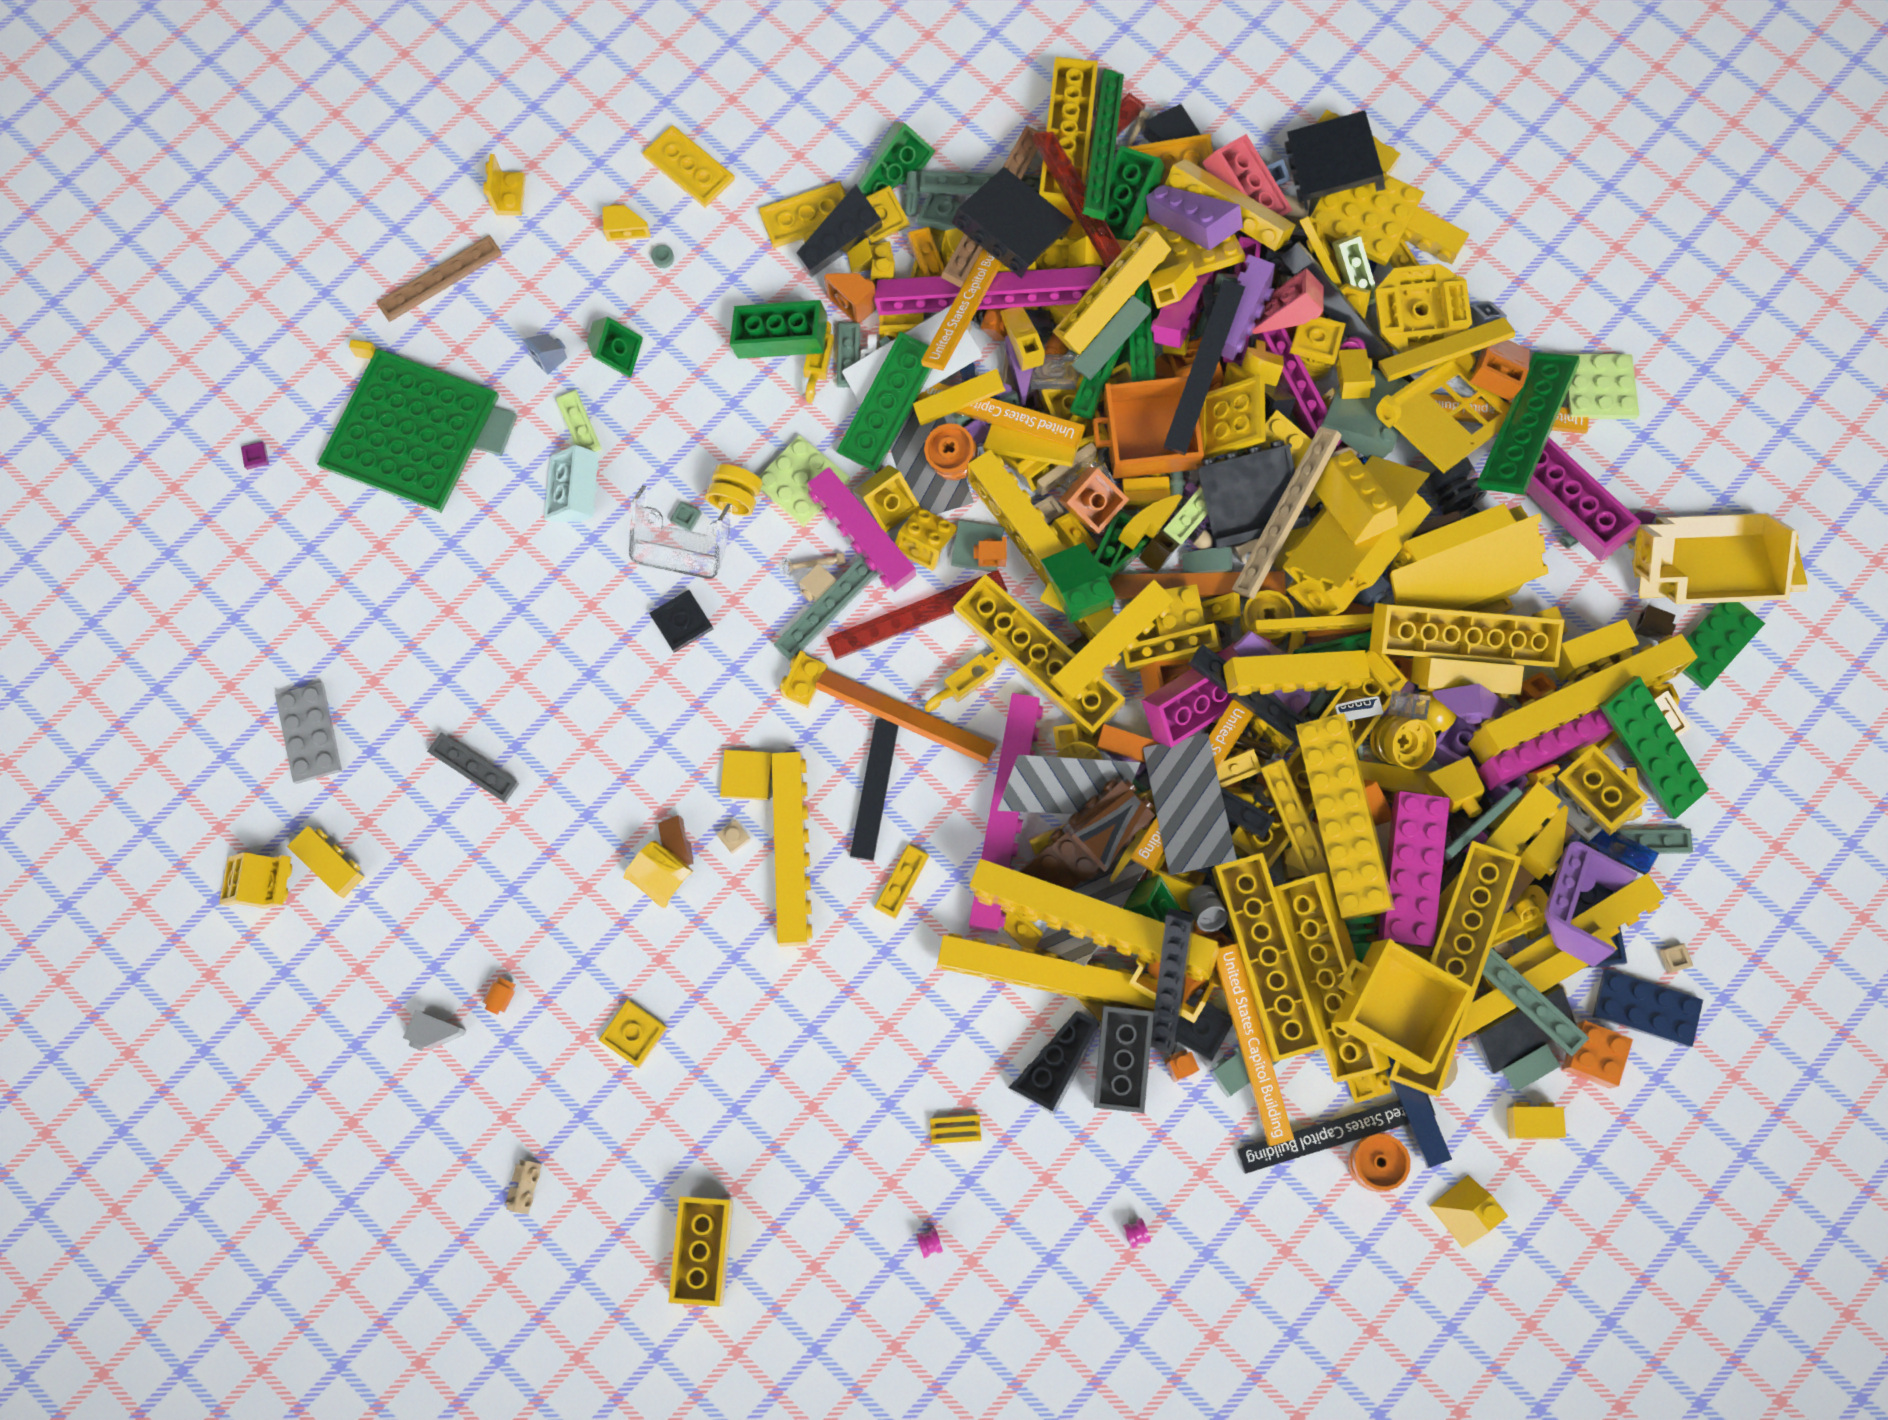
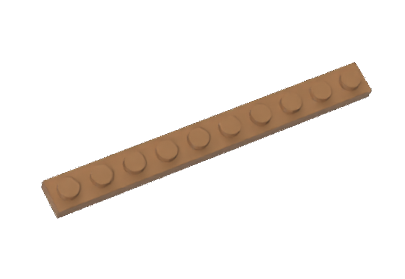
[941,125,1046,288]

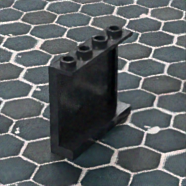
[1284,110,1385,211]
[952,167,1074,279]
[1196,439,1309,549]

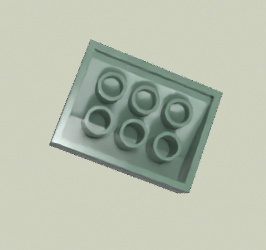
[1321,368,1410,459]

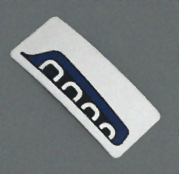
[1335,696,1384,721]

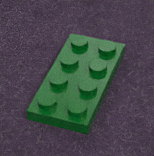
[1682,602,1766,691]

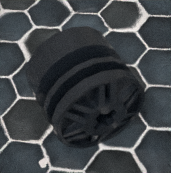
[1425,457,1487,515]

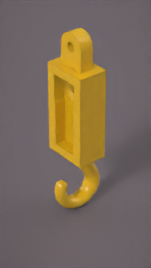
[803,321,834,404]
[924,651,1003,712]

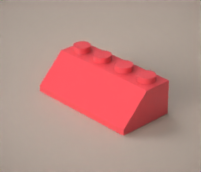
[1202,134,1293,238]

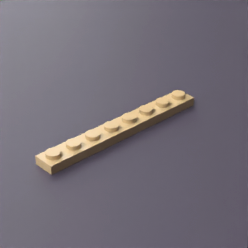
[1232,427,1342,599]

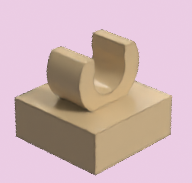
[1229,539,1258,564]

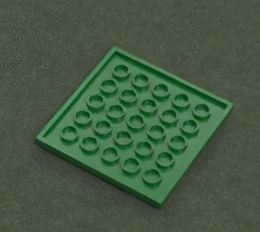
[317,349,499,513]

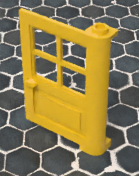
[1376,352,1510,473]

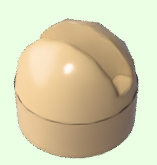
[1193,530,1213,550]

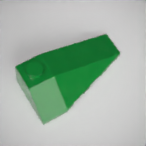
[857,121,936,197]

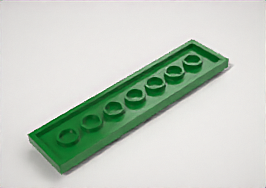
[1477,352,1580,495]

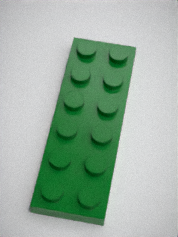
[836,332,933,473]
[1599,676,1709,819]

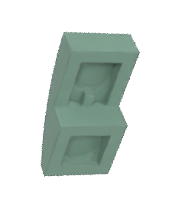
[1183,547,1232,573]
[1502,1044,1561,1092]

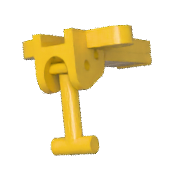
[1491,885,1548,948]

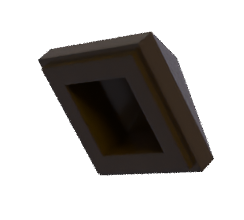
[1022,389,1042,412]

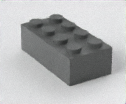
[1093,1006,1154,1113]

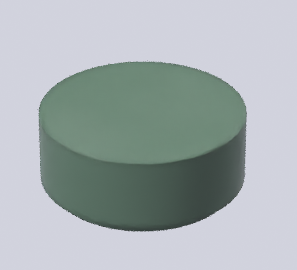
[651,245,674,268]

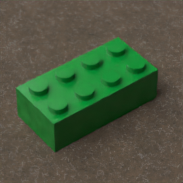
[1084,145,1166,241]
[730,300,828,359]

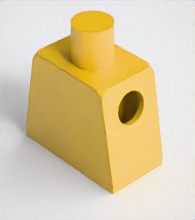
[1425,756,1484,818]

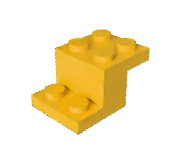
[1124,584,1206,641]
[219,852,293,909]

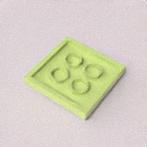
[1564,354,1640,419]
[758,435,850,528]

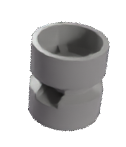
[1187,885,1228,932]

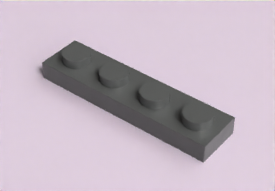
[427,732,519,803]

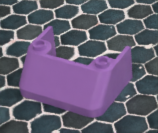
[1544,842,1637,967]

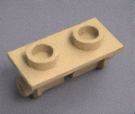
[505,1159,542,1214]

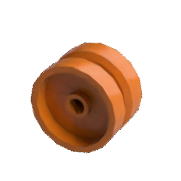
[924,423,979,481]
[1348,1134,1411,1192]

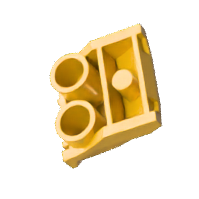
[623,841,694,908]

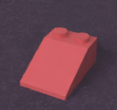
[1253,268,1324,334]

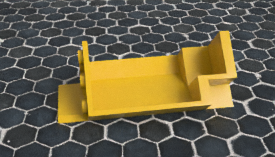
[1282,455,1432,617]
[1386,503,1548,611]
[1627,513,1808,604]

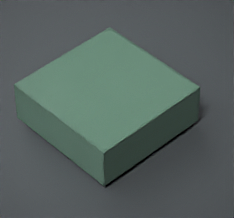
[670,501,702,532]

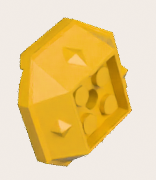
[1374,264,1472,354]

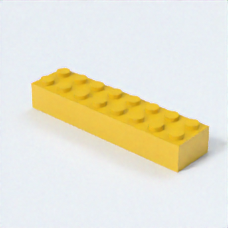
[1039,57,1098,217]
[953,574,1125,739]
[1369,603,1564,667]
[1296,713,1395,921]
[1212,853,1325,1062]
[1274,871,1391,1083]

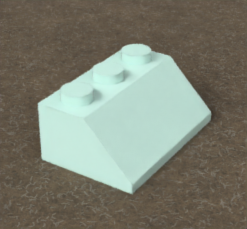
[544,445,599,522]

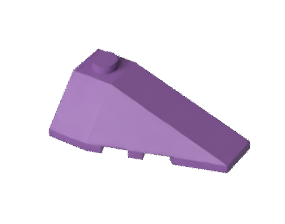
[1233,631,1311,714]
[1433,684,1517,724]

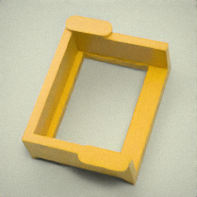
[1128,956,1221,1023]

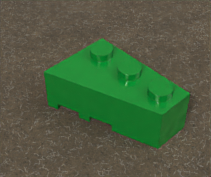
[1094,511,1157,583]

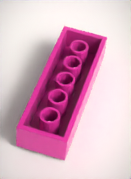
[1526,437,1641,562]
[1141,634,1270,748]
[1378,791,1450,948]

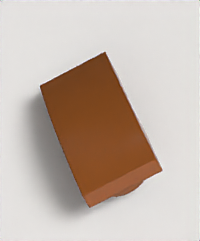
[658,815,694,866]

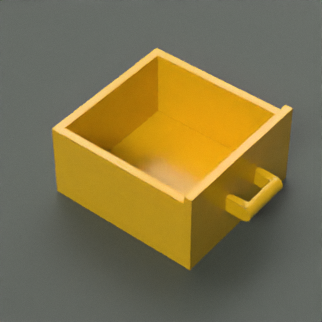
[1332,939,1474,1072]

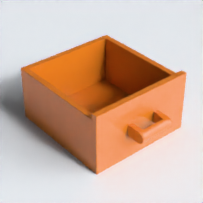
[1092,376,1204,479]

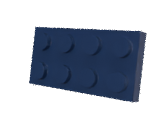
[1592,969,1703,1048]

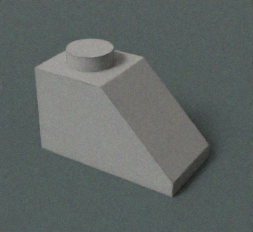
[403,1010,466,1051]

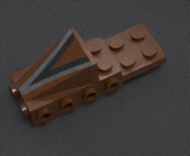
[1018,775,1155,890]

